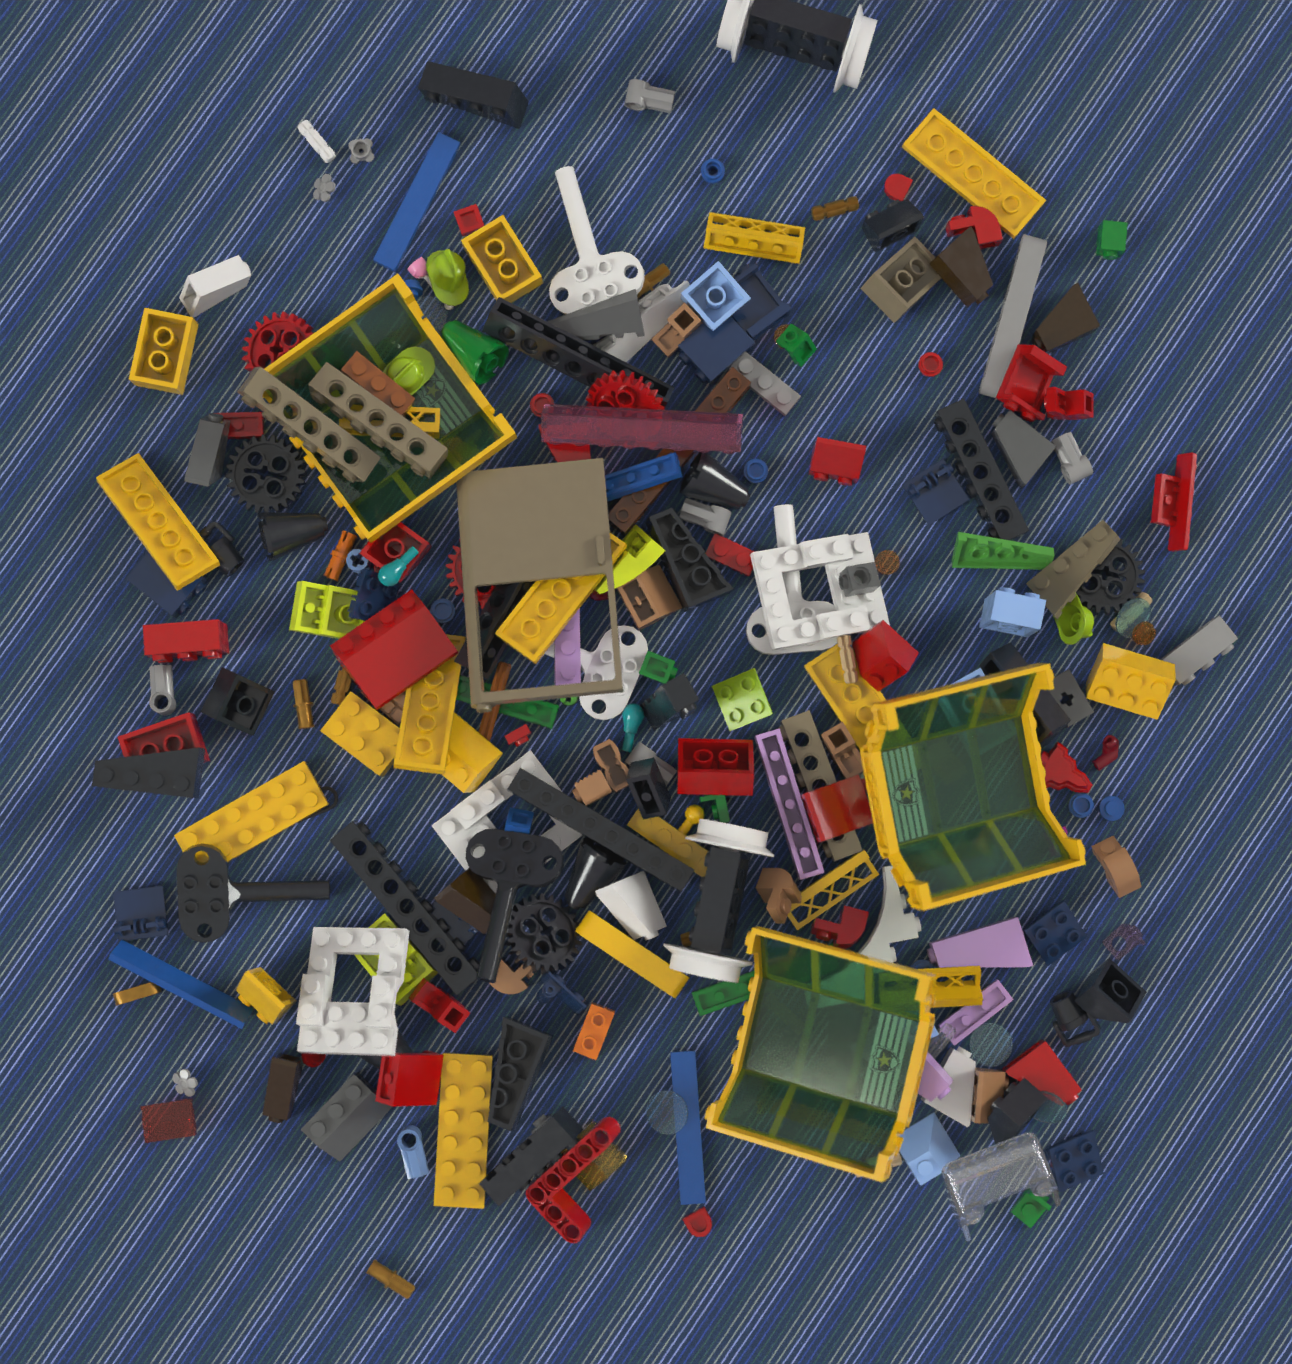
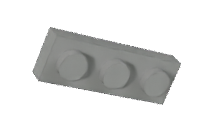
[728,352,801,416]

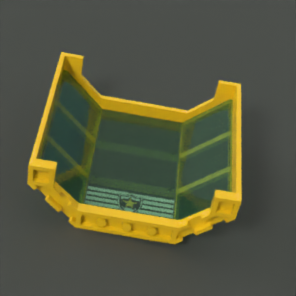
[263,274,517,543]
[860,663,1086,911]
[705,926,936,1182]

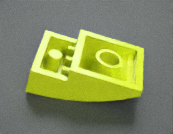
[595,524,665,594]
[289,581,365,639]
[355,913,438,1006]

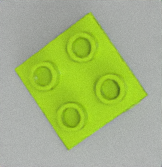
[712,668,773,732]

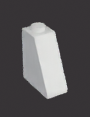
[179,255,251,318]
[595,871,666,941]
[921,1046,976,1127]

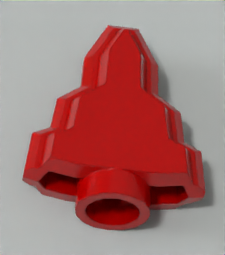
[1040,742,1093,793]

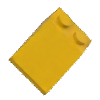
[236,967,297,1025]

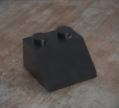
[862,199,924,253]
[201,667,275,736]
[1074,958,1147,1023]
[987,1078,1048,1152]

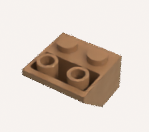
[616,565,682,631]

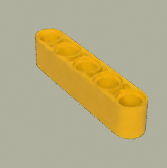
[575,910,689,999]

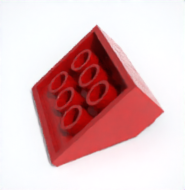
[330,589,458,710]

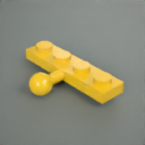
[627,804,710,877]

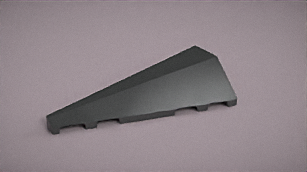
[547,289,645,340]

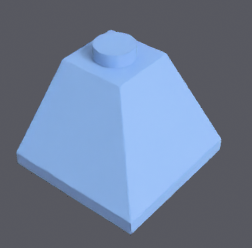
[681,261,751,331]
[899,1112,960,1185]

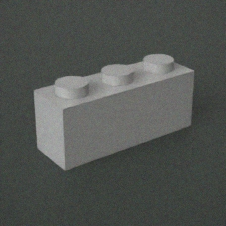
[1160,615,1238,686]

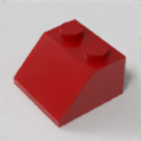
[808,437,866,486]
[359,514,432,583]
[852,620,919,692]

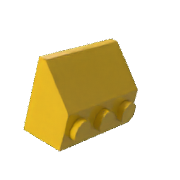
[442,712,503,793]

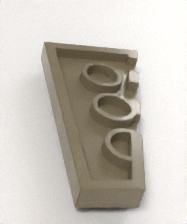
[1026,520,1120,619]

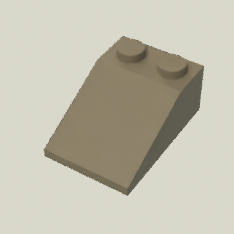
[860,237,942,323]

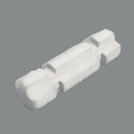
[298,120,336,163]

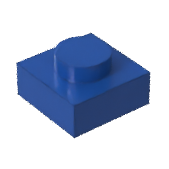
[505,807,534,834]

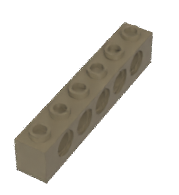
[308,362,448,479]
[237,366,381,483]
[778,710,863,861]

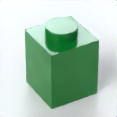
[1096,220,1128,260]

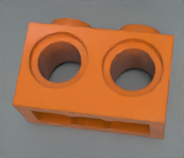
[573,1002,615,1060]

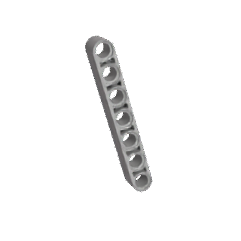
[979,234,1047,399]

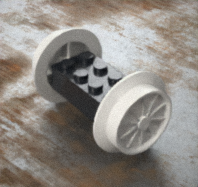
[716,0,878,93]
[663,819,774,983]

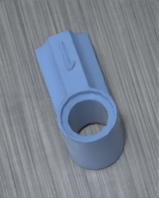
[397,1125,429,1179]

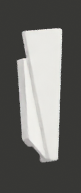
[593,281,690,362]

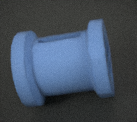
[346,549,371,574]

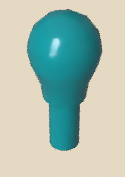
[378,546,419,586]
[622,703,644,752]

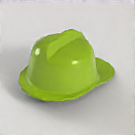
[426,249,469,306]
[383,346,435,395]
[1053,592,1094,645]

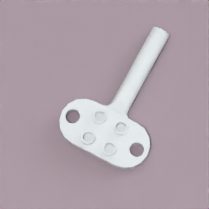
[549,166,645,315]
[746,504,839,655]
[544,625,648,720]

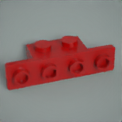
[1151,452,1197,552]

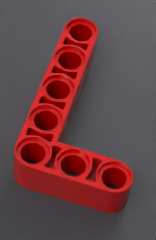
[526,1117,620,1243]

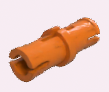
[323,530,357,582]

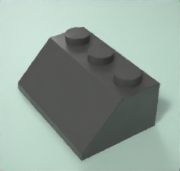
[300,1071,392,1162]

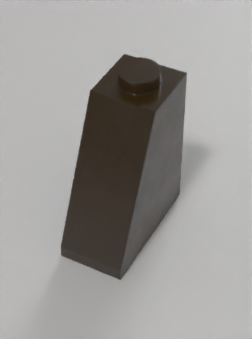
[929,226,993,307]
[1032,283,1100,354]
[434,868,496,934]
[262,1053,304,1123]

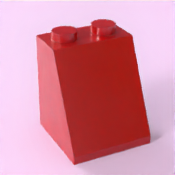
[801,774,873,843]

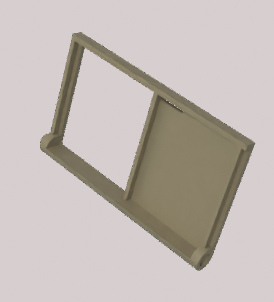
[456,458,624,713]

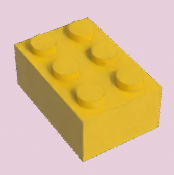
[461,215,543,303]
[129,308,199,395]
[1086,643,1175,720]
[320,691,400,777]

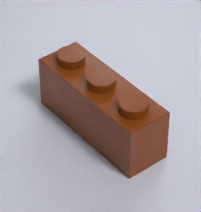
[341,351,415,417]

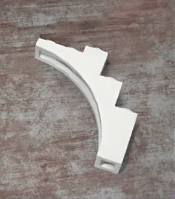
[804,865,921,1009]

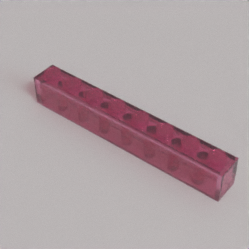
[541,404,743,454]

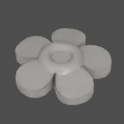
[313,174,336,202]
[173,1069,198,1097]

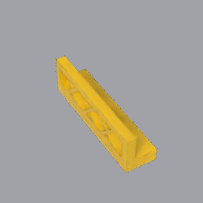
[704,212,805,264]
[339,405,440,439]
[787,850,880,930]
[879,966,983,1009]

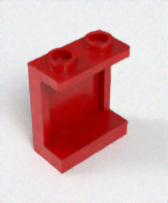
[996,344,1067,422]
[375,1050,444,1107]

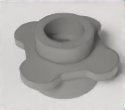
[349,138,374,164]

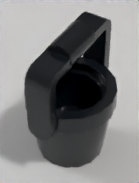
[199,522,245,577]
[1050,990,1101,1047]

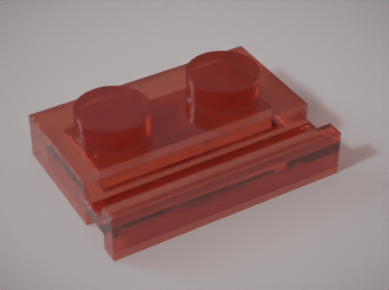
[140,1098,197,1143]

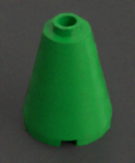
[441,320,509,385]

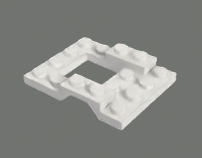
[750,532,890,650]
[432,750,582,894]
[296,927,410,1056]

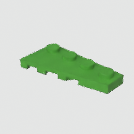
[952,532,1054,570]

